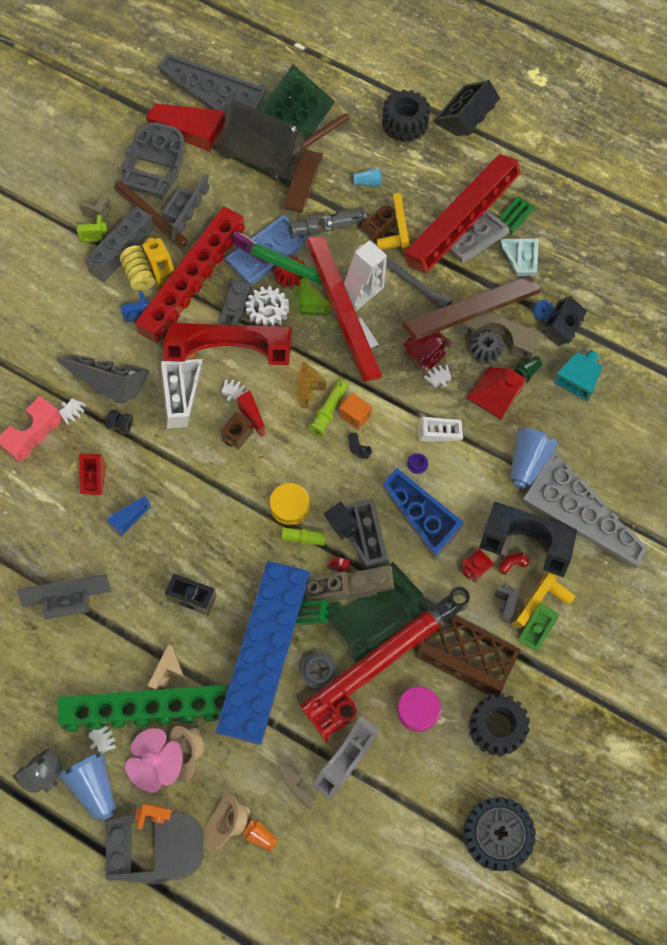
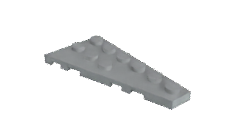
[522,451,648,568]

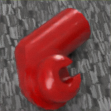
[497,552,530,575]

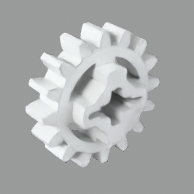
[246,286,289,326]

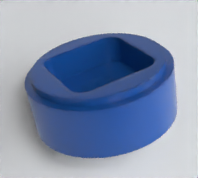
[533,300,554,321]

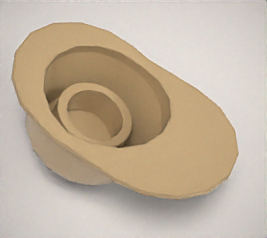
[170,726,204,782]
[204,795,250,850]

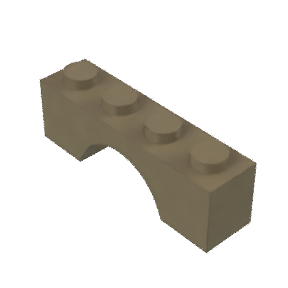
[455,312,542,361]

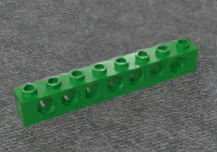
[58,685,229,732]

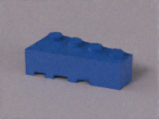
[383,468,464,559]

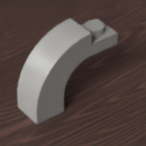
[312,716,381,800]

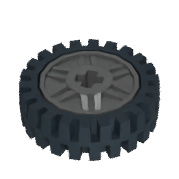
[463,797,536,872]

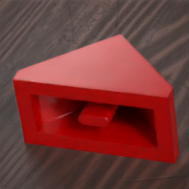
[79,453,107,495]

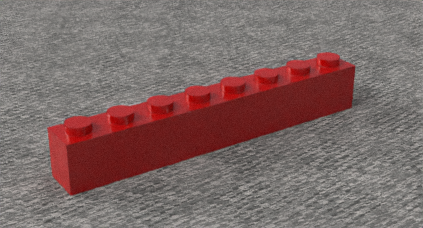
[404,153,521,274]

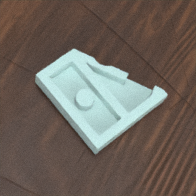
[500,239,539,277]

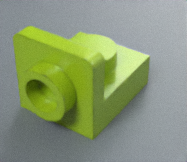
[77,215,107,243]

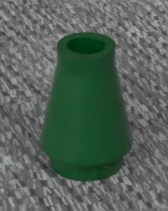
[513,356,543,382]

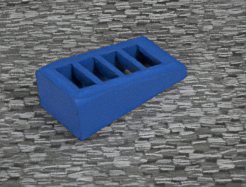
[106,496,151,536]

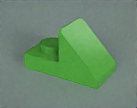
[518,603,560,652]

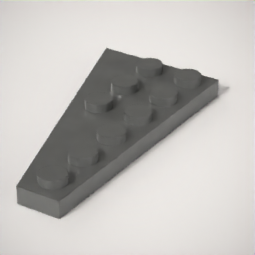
[159,53,267,134]

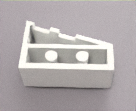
[344,240,387,311]
[160,359,203,429]

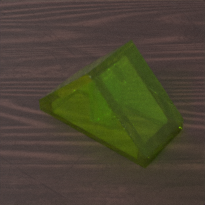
[299,278,330,316]

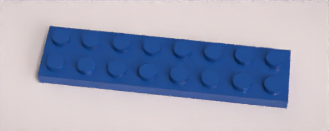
[216,561,310,746]

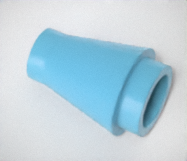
[354,168,382,187]

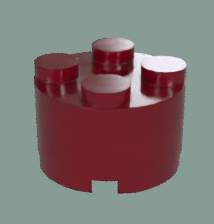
[404,331,451,372]

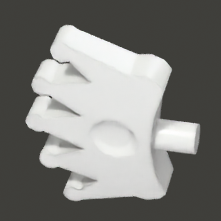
[424,365,451,388]
[222,380,248,402]
[59,398,86,425]
[88,726,116,753]

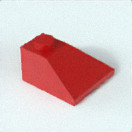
[466,367,526,420]

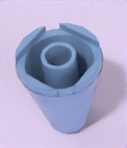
[510,427,558,489]
[59,751,116,822]

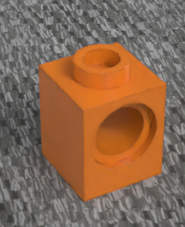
[339,393,372,430]

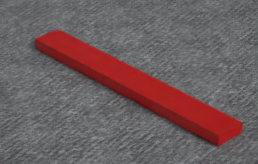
[305,237,383,382]

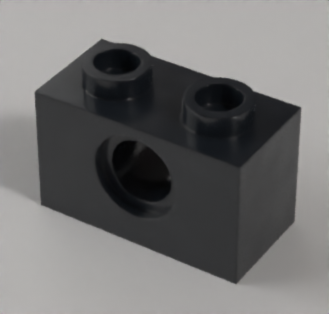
[541,296,587,346]
[165,573,217,616]

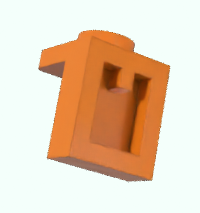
[134,803,172,830]

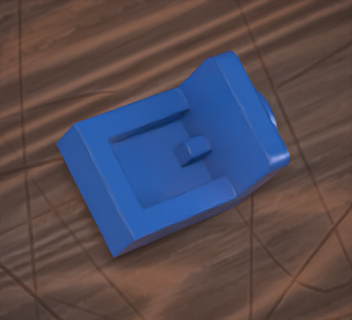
[120,292,150,322]

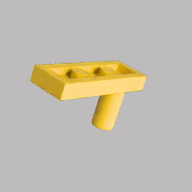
[377,193,410,254]
[511,572,576,629]

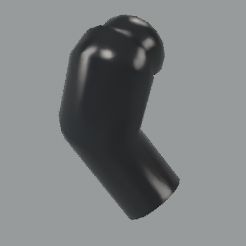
[348,433,372,459]

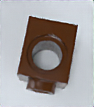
[221,412,254,450]

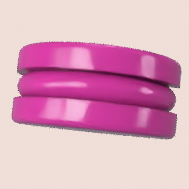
[397,687,441,732]

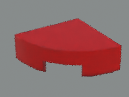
[327,557,350,573]

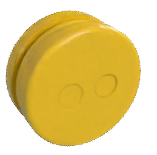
[270,483,310,525]

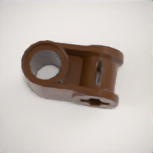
[360,205,396,243]

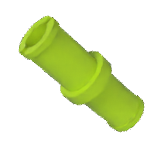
[281,527,326,546]

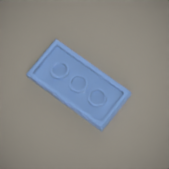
[225,214,308,285]

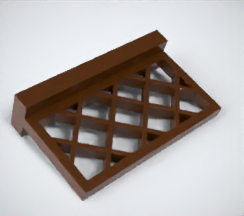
[416,616,521,696]

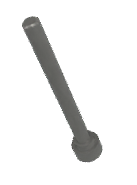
[386,257,453,309]

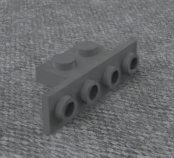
[162,174,210,240]
[17,574,111,620]

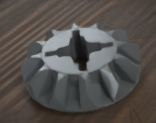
[301,653,337,689]

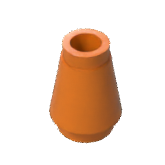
[241,818,278,852]

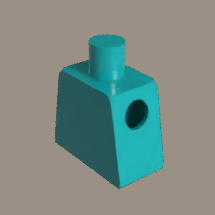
[554,350,603,402]

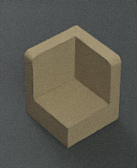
[79,195,112,222]

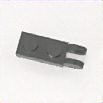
[219,279,252,325]

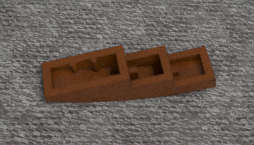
[283,149,323,213]

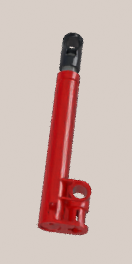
[299,587,470,743]

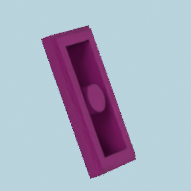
[233,231,267,264]

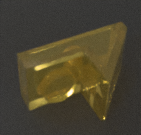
[300,362,326,409]

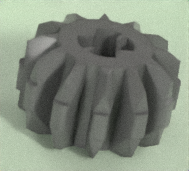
[469,329,504,364]

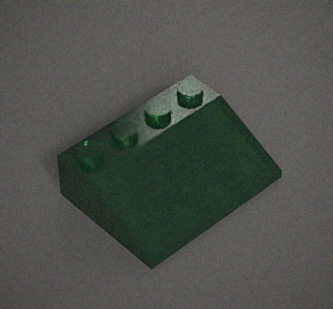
[247,64,336,156]

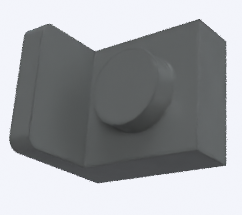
[494,586,519,623]

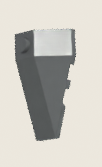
[57,354,149,403]

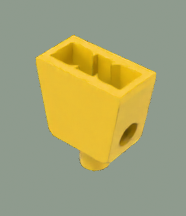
[142,238,174,288]

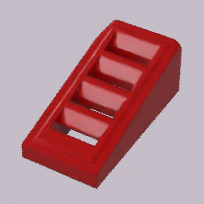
[237,390,265,437]

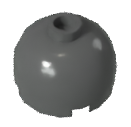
[12,747,62,793]

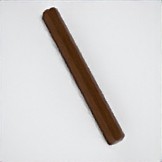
[114,181,188,248]

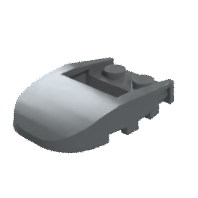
[118,123,184,200]
[105,813,203,885]

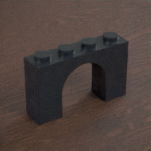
[479,501,577,577]

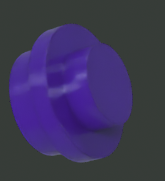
[407,453,428,474]

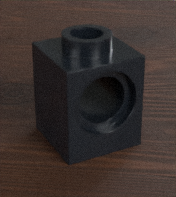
[323,501,359,540]

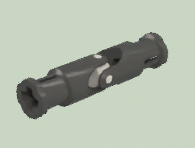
[288,207,367,239]

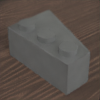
[345,499,390,569]

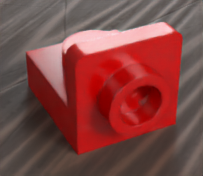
[460,548,495,582]

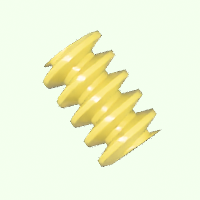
[119,246,155,291]

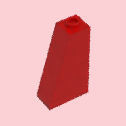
[146,103,226,152]

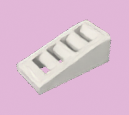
[417,417,463,442]

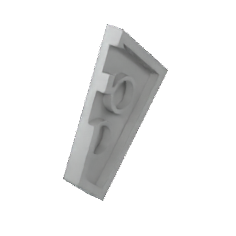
[450,210,510,264]

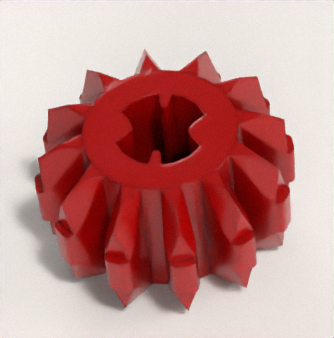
[274,255,306,289]

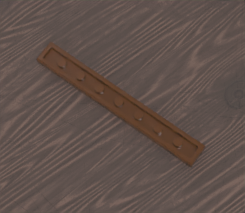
[403,276,542,341]

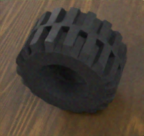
[382,89,430,142]
[469,693,530,756]

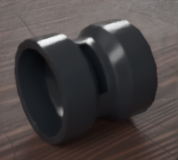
[105,409,133,435]

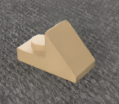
[148,644,185,690]

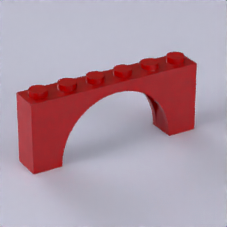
[163,323,292,366]

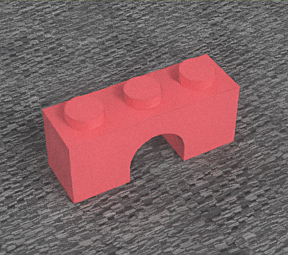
[0,396,62,463]

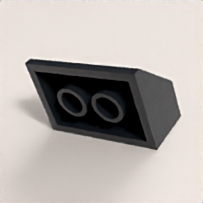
[433,80,500,136]

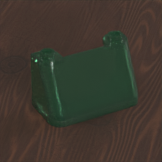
[325,562,428,663]

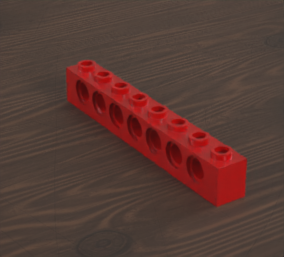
[135,206,245,344]

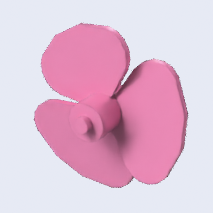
[125,729,183,793]

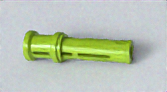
[307,378,349,437]

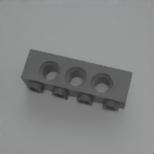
[85,206,154,282]

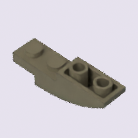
[305,565,394,601]

